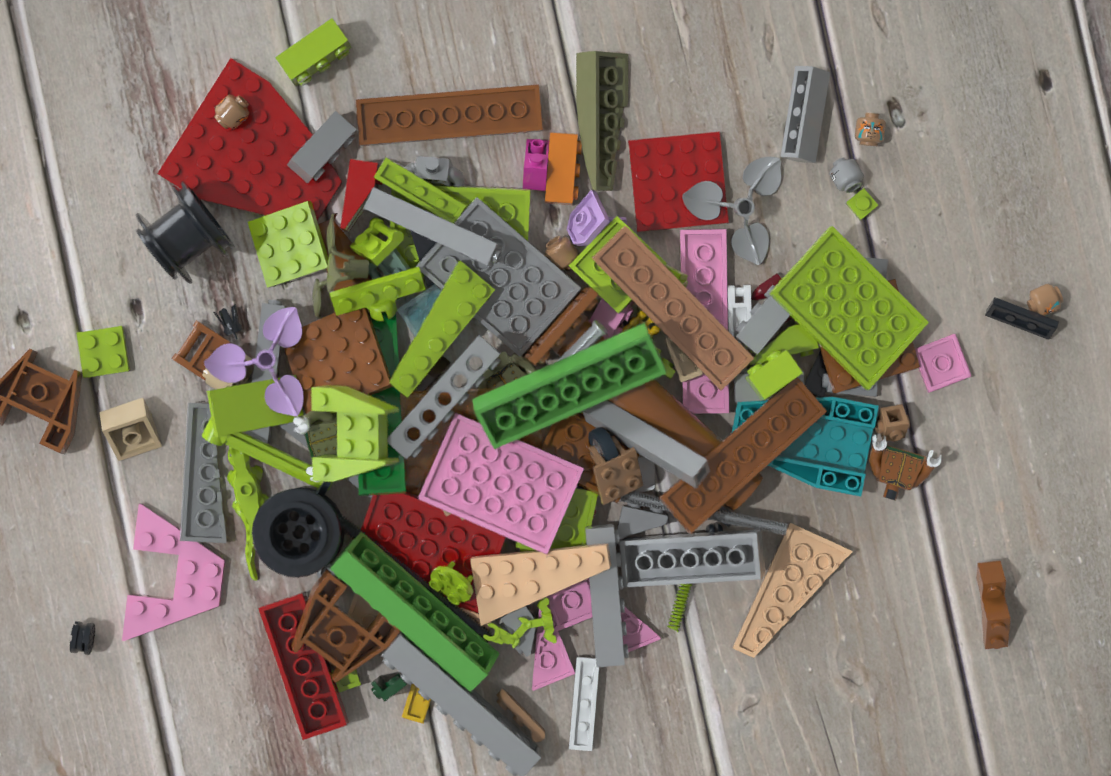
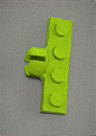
[329,267,426,321]

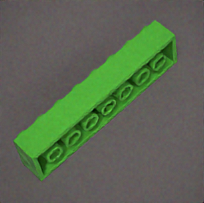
[472,323,667,449]
[330,532,500,692]

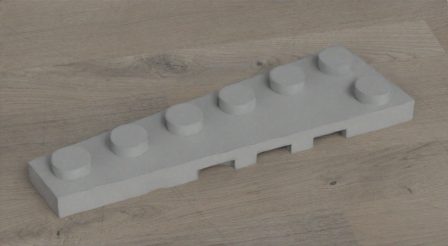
[180,403,226,543]

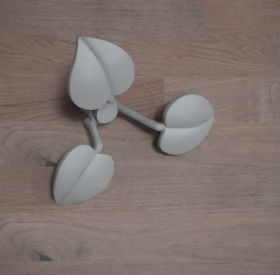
[682,157,781,265]

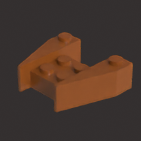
[0,349,82,455]
[291,569,400,682]

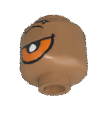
[214,94,249,129]

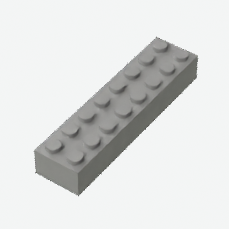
[382,631,541,776]

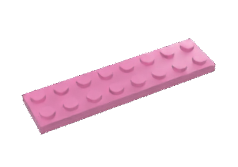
[680,229,729,414]

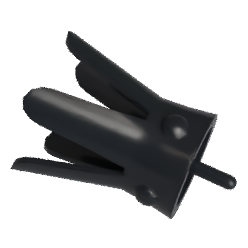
[213,304,243,340]

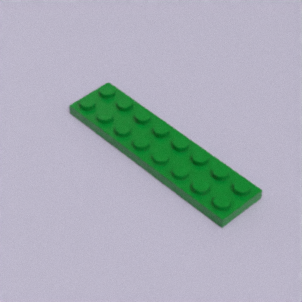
[358,312,406,496]

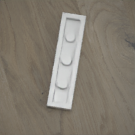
[569,656,599,751]

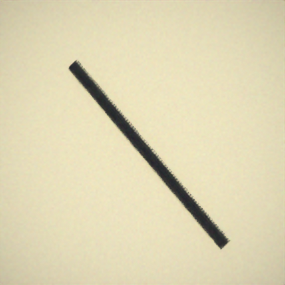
[312,491,493,643]

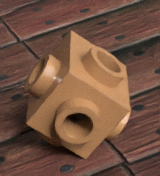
[875,404,910,441]

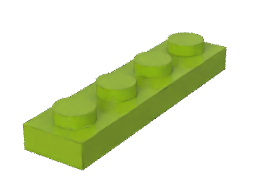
[374,157,466,224]

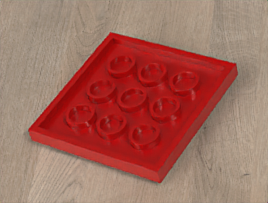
[628,132,729,232]

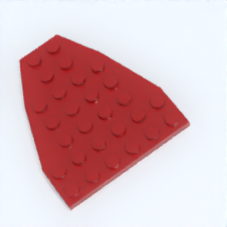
[157,58,342,221]

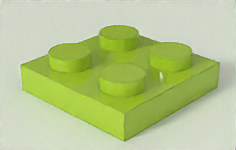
[76,326,130,378]

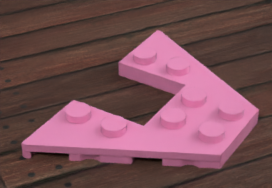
[122,503,226,641]
[532,578,661,691]

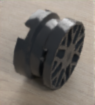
[70,621,95,655]

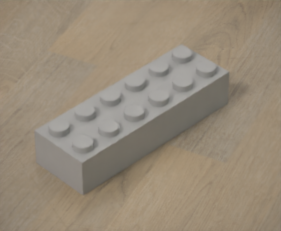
[619,529,765,587]

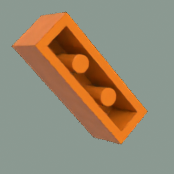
[545,132,582,205]

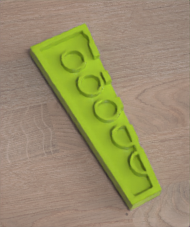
[389,261,495,398]

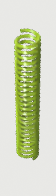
[667,584,692,632]

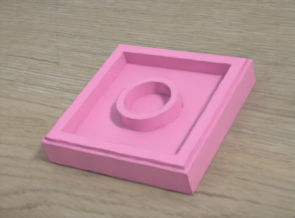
[915,334,972,393]

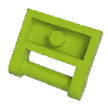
[350,217,404,266]

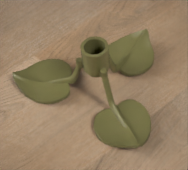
[312,213,369,319]

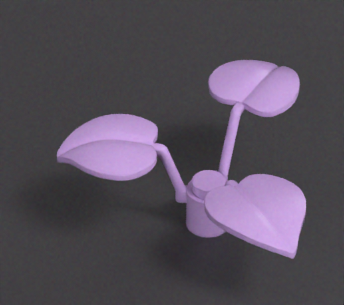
[204,307,303,416]

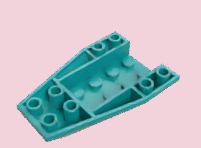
[732,397,879,497]

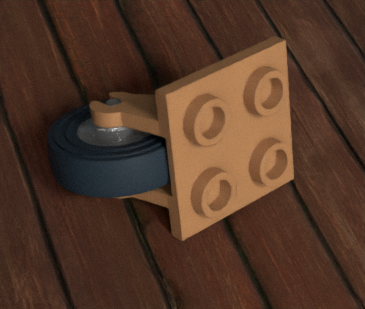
[588,427,644,505]

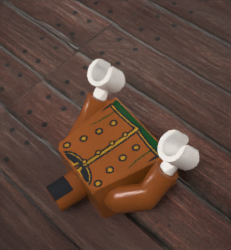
[869,435,942,501]

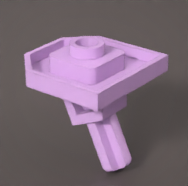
[567,190,627,246]

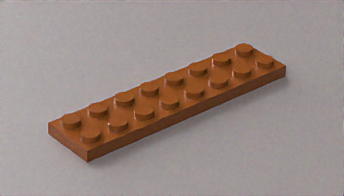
[356,84,543,146]
[659,377,827,534]

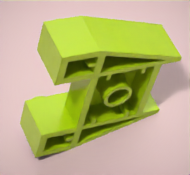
[311,385,399,482]

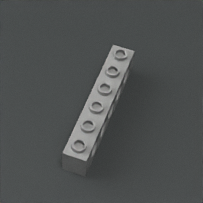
[387,335,500,459]

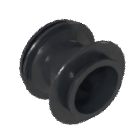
[136,181,235,284]
[252,487,345,578]

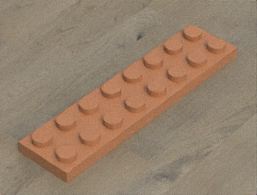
[592,225,754,391]

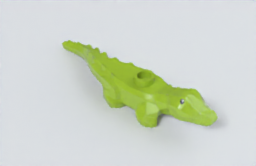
[227,446,269,581]

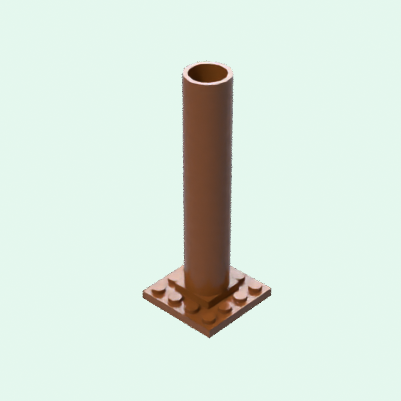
[523,287,763,510]

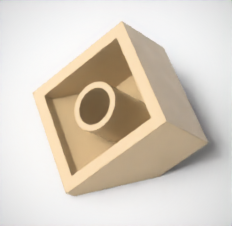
[100,398,162,461]

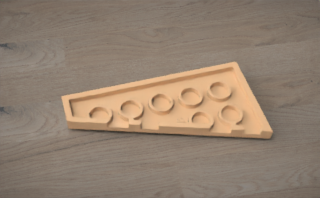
[732,522,853,658]
[470,543,611,626]

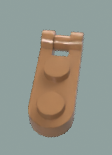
[496,688,545,742]

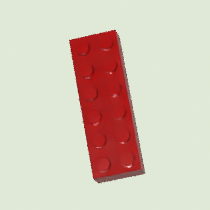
[258,592,349,740]

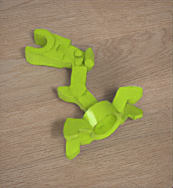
[483,597,557,648]

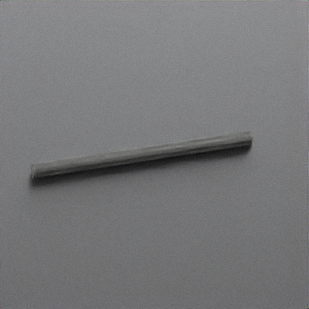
[576,485,788,535]

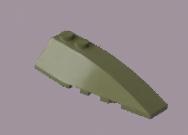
[576,51,628,191]

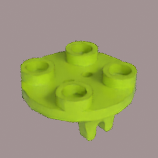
[429,561,473,605]

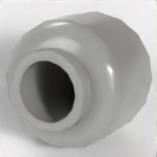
[830,157,864,193]

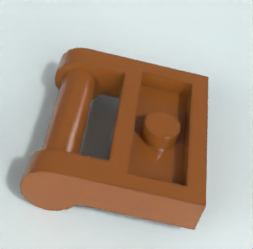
[171,320,231,381]

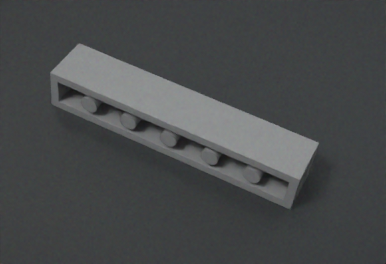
[585,524,628,667]

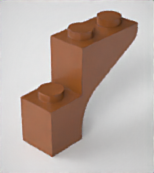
[976,561,1011,649]

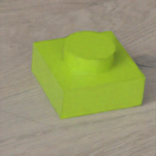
[845,188,878,220]
[332,669,362,693]

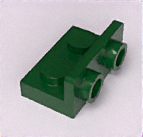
[371,673,407,702]

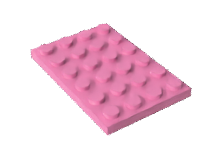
[418,413,584,554]

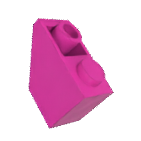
[523,139,549,191]

